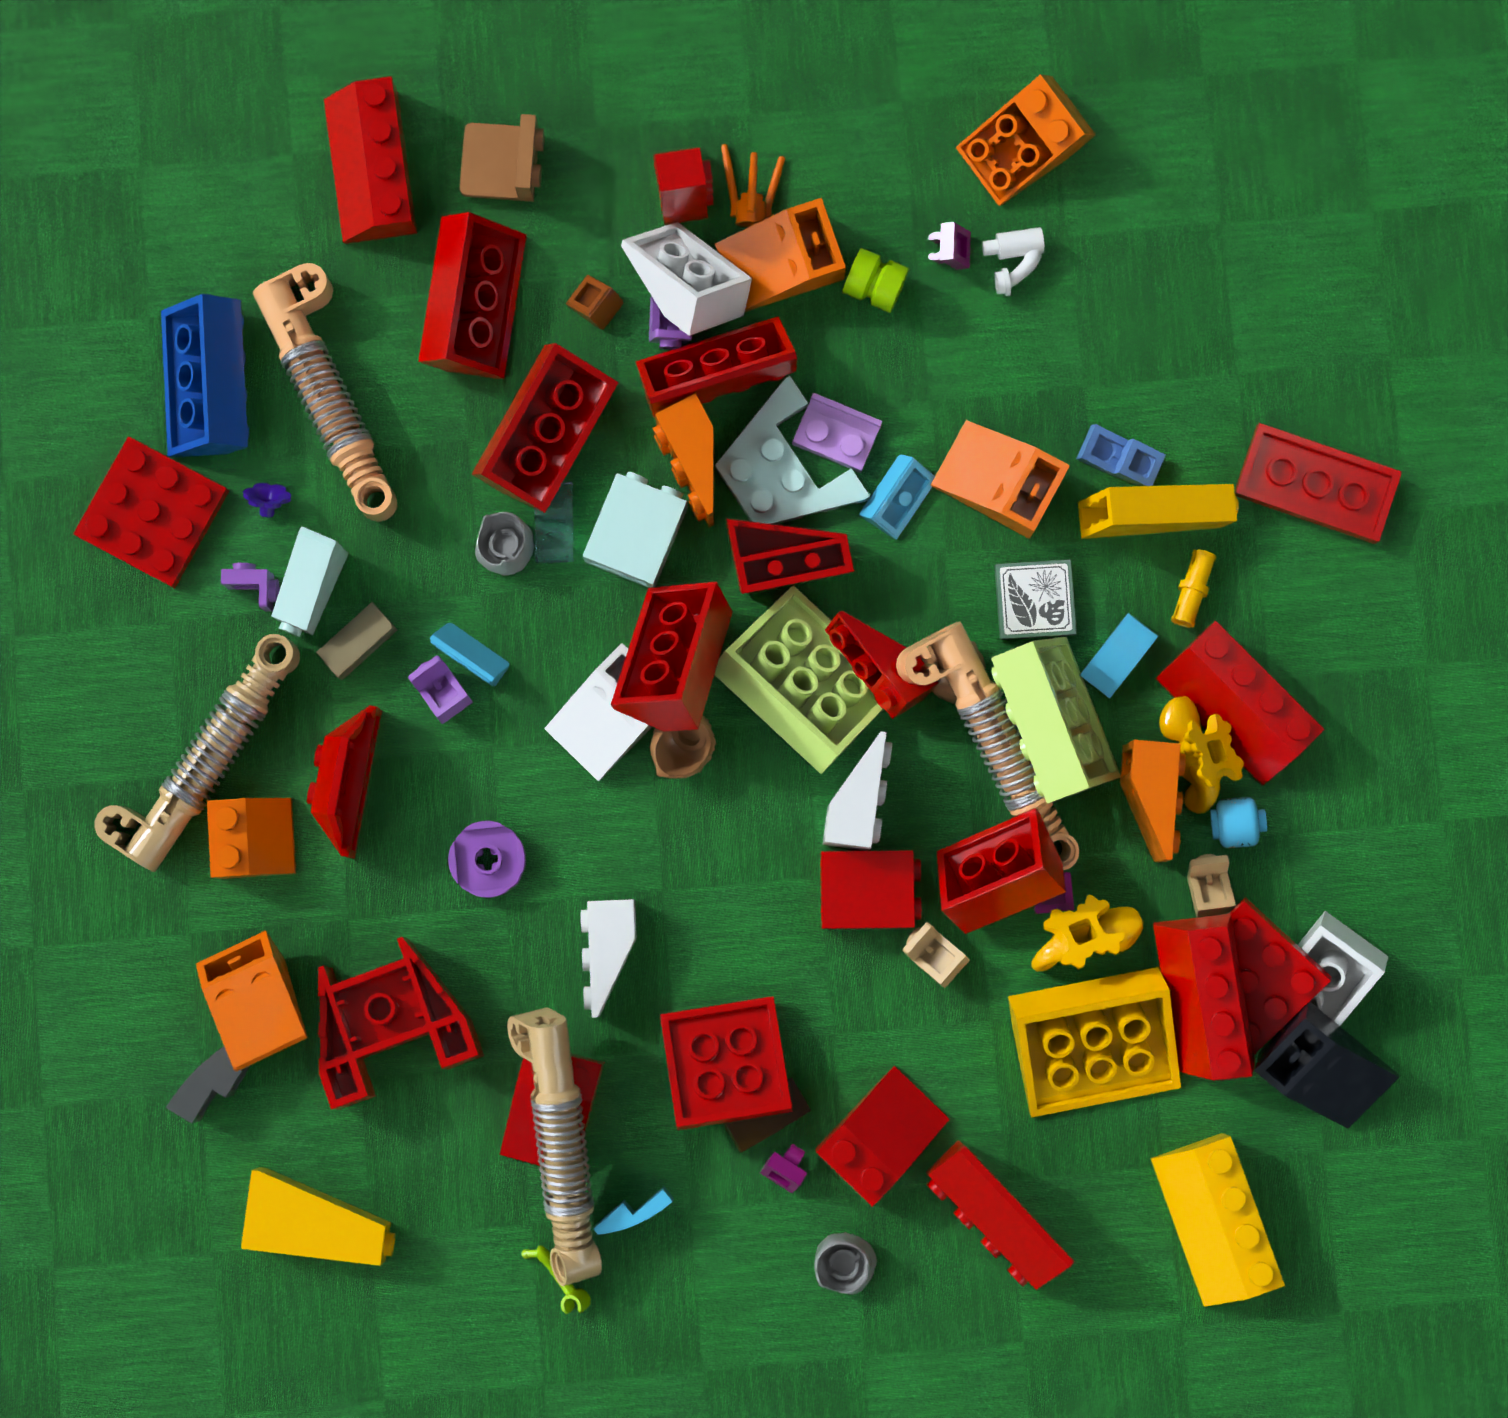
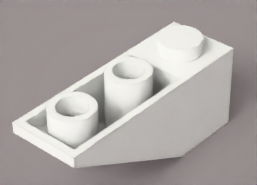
[581,899,637,1018]

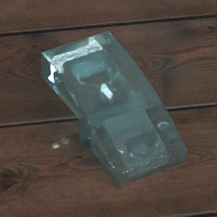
[534,482,574,563]

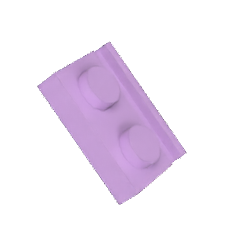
[792,393,882,473]

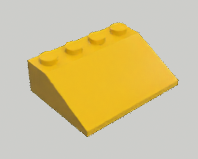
[1008,967,1181,1118]

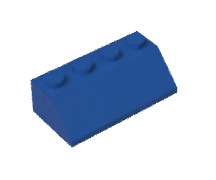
[161,294,249,458]

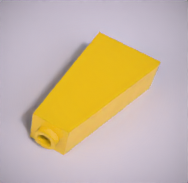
[1078,484,1239,539]
[241,1167,395,1266]

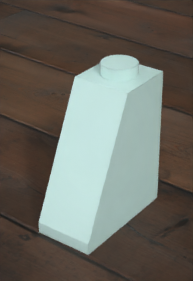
[271,526,349,637]

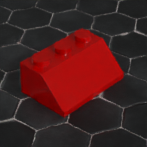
[936,808,1066,934]

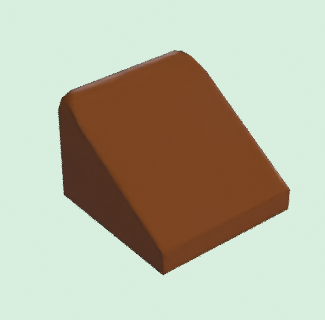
[565,275,623,330]

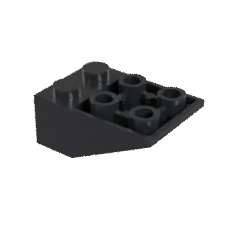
[1254,1002,1400,1128]

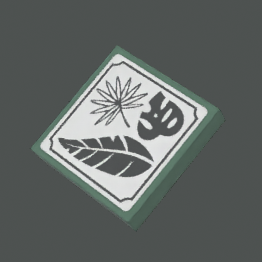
[994,559,1076,640]

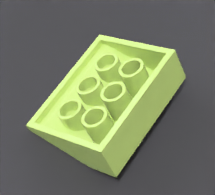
[714,585,883,774]
[991,637,1121,804]

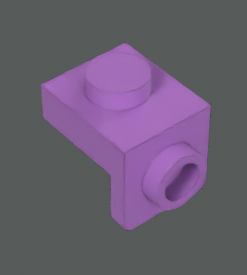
[649,297,692,350]
[221,563,280,612]
[408,655,473,724]

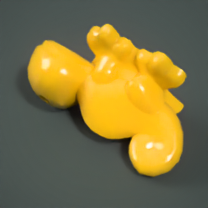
[1159,696,1244,814]
[1031,894,1143,972]

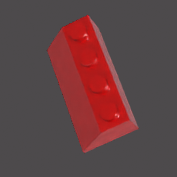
[324,76,417,244]
[418,212,527,379]
[635,316,797,417]
[471,343,619,513]
[611,582,733,732]
[1155,621,1325,786]
[1153,914,1255,1080]
[925,1140,1074,1290]

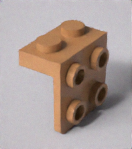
[460,114,545,202]

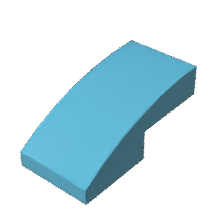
[1080,612,1158,699]
[593,1186,674,1235]

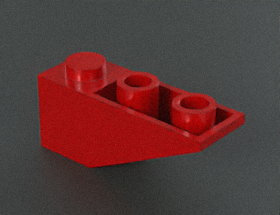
[825,611,939,719]

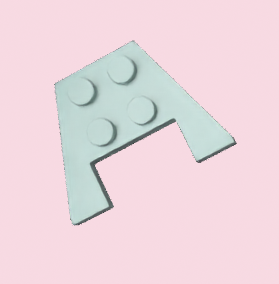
[715,376,870,525]

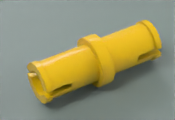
[1171,549,1216,628]

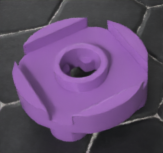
[448,821,526,898]

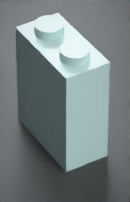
[582,472,688,588]

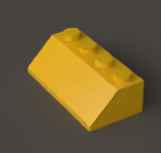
[1150,1133,1285,1307]

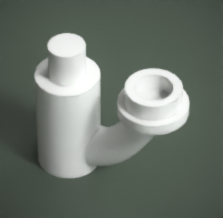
[982,227,1044,296]

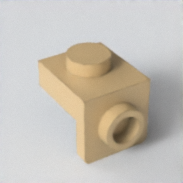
[1187,854,1236,917]
[903,922,970,989]

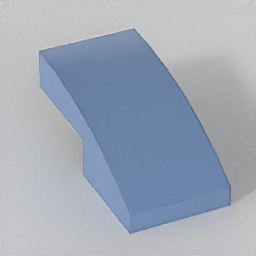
[1076,424,1166,486]

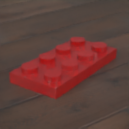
[1234,423,1402,544]

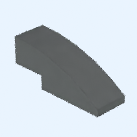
[166,1047,252,1124]

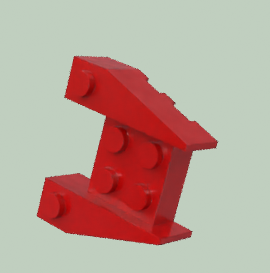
[318,937,484,1110]

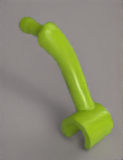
[522,1245,591,1314]

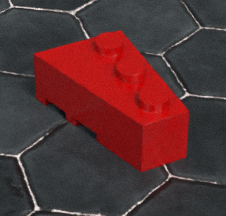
[653,147,714,225]
[725,518,854,594]

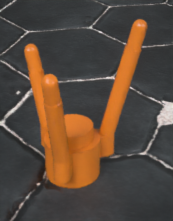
[721,144,785,228]

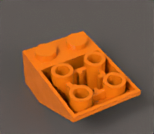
[955,74,1096,206]
[715,198,846,312]
[652,393,714,527]
[930,420,1070,539]
[1120,740,1186,863]
[196,931,307,1072]

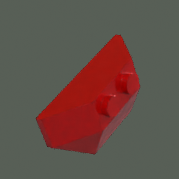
[307,705,382,859]

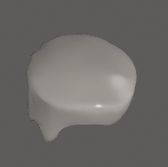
[475,512,535,576]
[814,1232,877,1294]

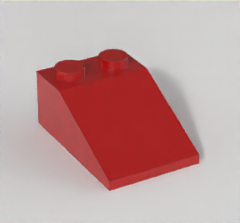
[499,1053,605,1166]
[815,1066,950,1207]

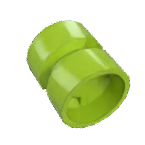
[842,248,910,313]

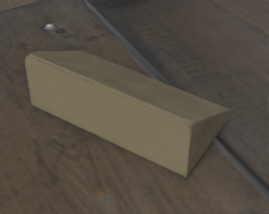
[316,602,398,680]

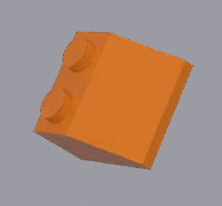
[207,798,296,879]

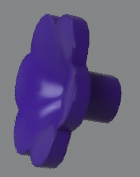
[243,483,291,517]

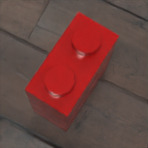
[820,850,922,929]

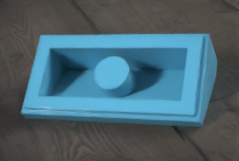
[859,454,935,540]
[430,623,510,687]

